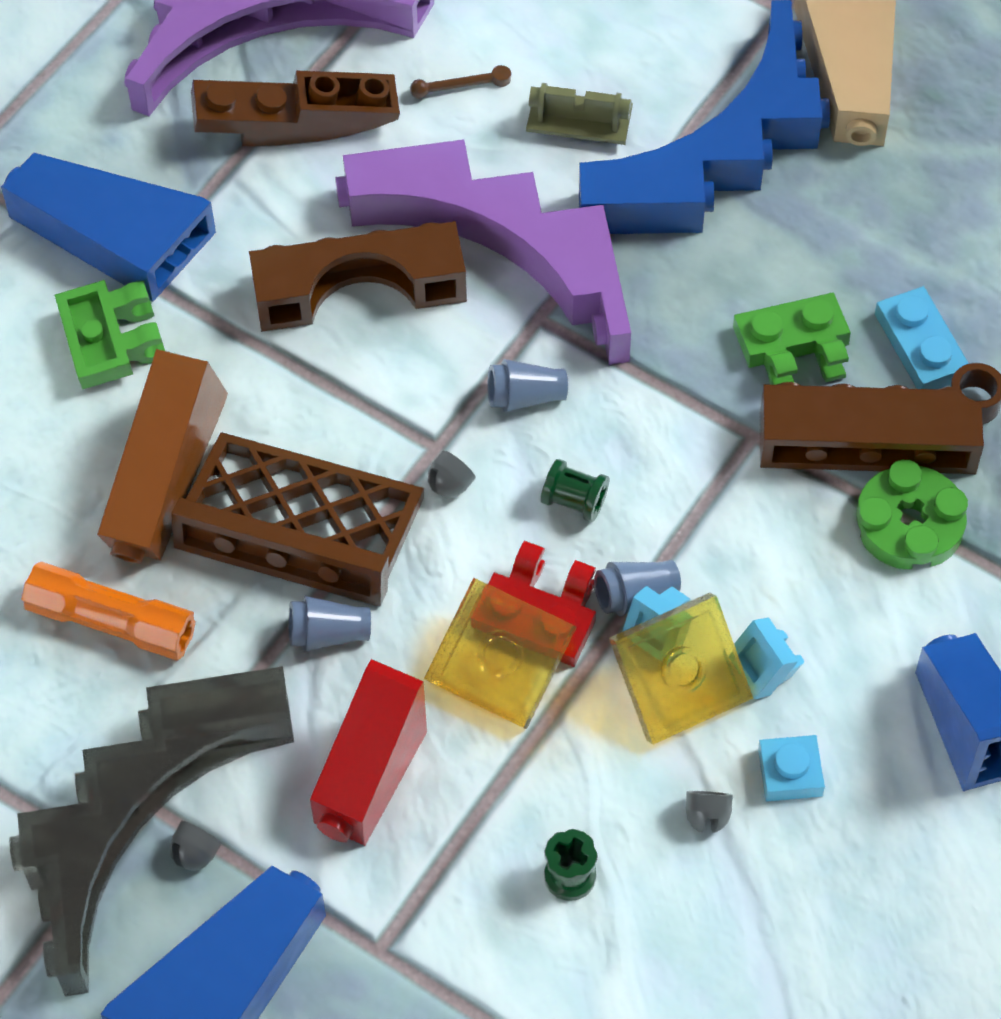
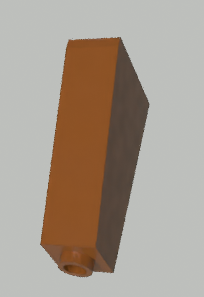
[97,349,228,564]

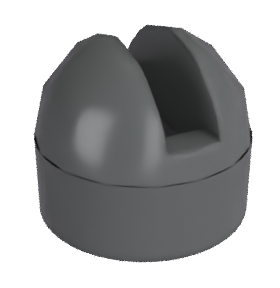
[428,450,476,498]
[685,791,733,833]
[170,821,222,871]

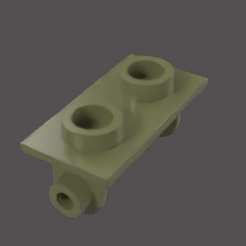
[526,83,633,145]

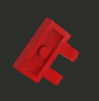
[471,540,596,667]

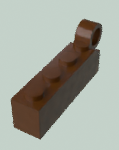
[760,363,1001,474]

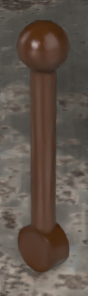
[410,65,511,99]

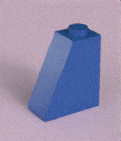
[915,633,1001,791]

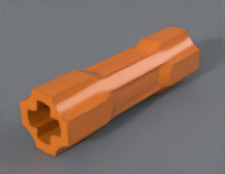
[21,561,196,661]

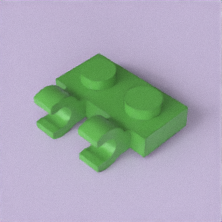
[54,280,165,390]
[733,292,851,385]

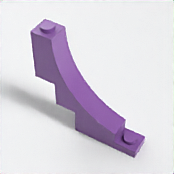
[335,139,631,365]

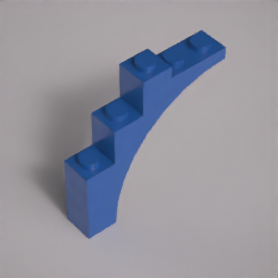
[578,0,830,234]

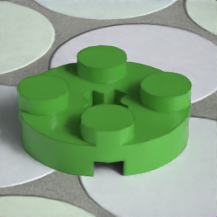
[856,460,968,569]

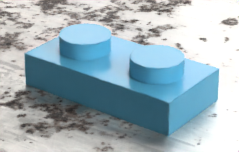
[875,286,969,389]

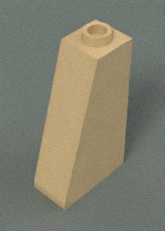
[794,0,896,146]

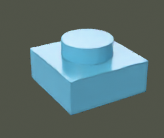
[758,735,825,802]

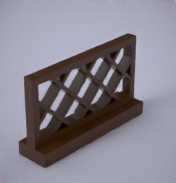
[171,432,424,607]

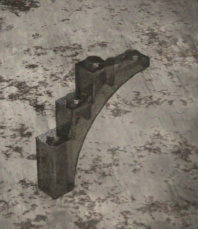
[9,666,295,996]

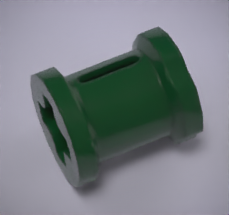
[541,459,610,522]
[544,829,598,901]

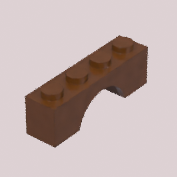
[249,221,467,332]

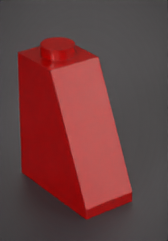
[310,659,427,846]

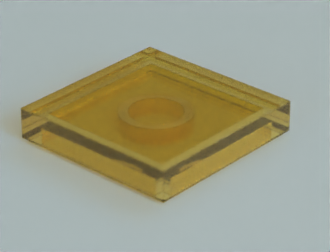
[424,577,577,729]
[609,592,753,745]

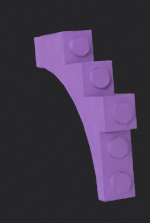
[124,0,434,116]

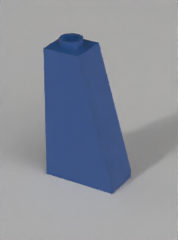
[1,152,216,302]
[101,866,326,1019]

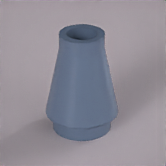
[487,359,568,412]
[594,560,681,616]
[288,596,371,652]

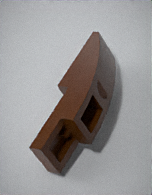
[191,70,400,146]

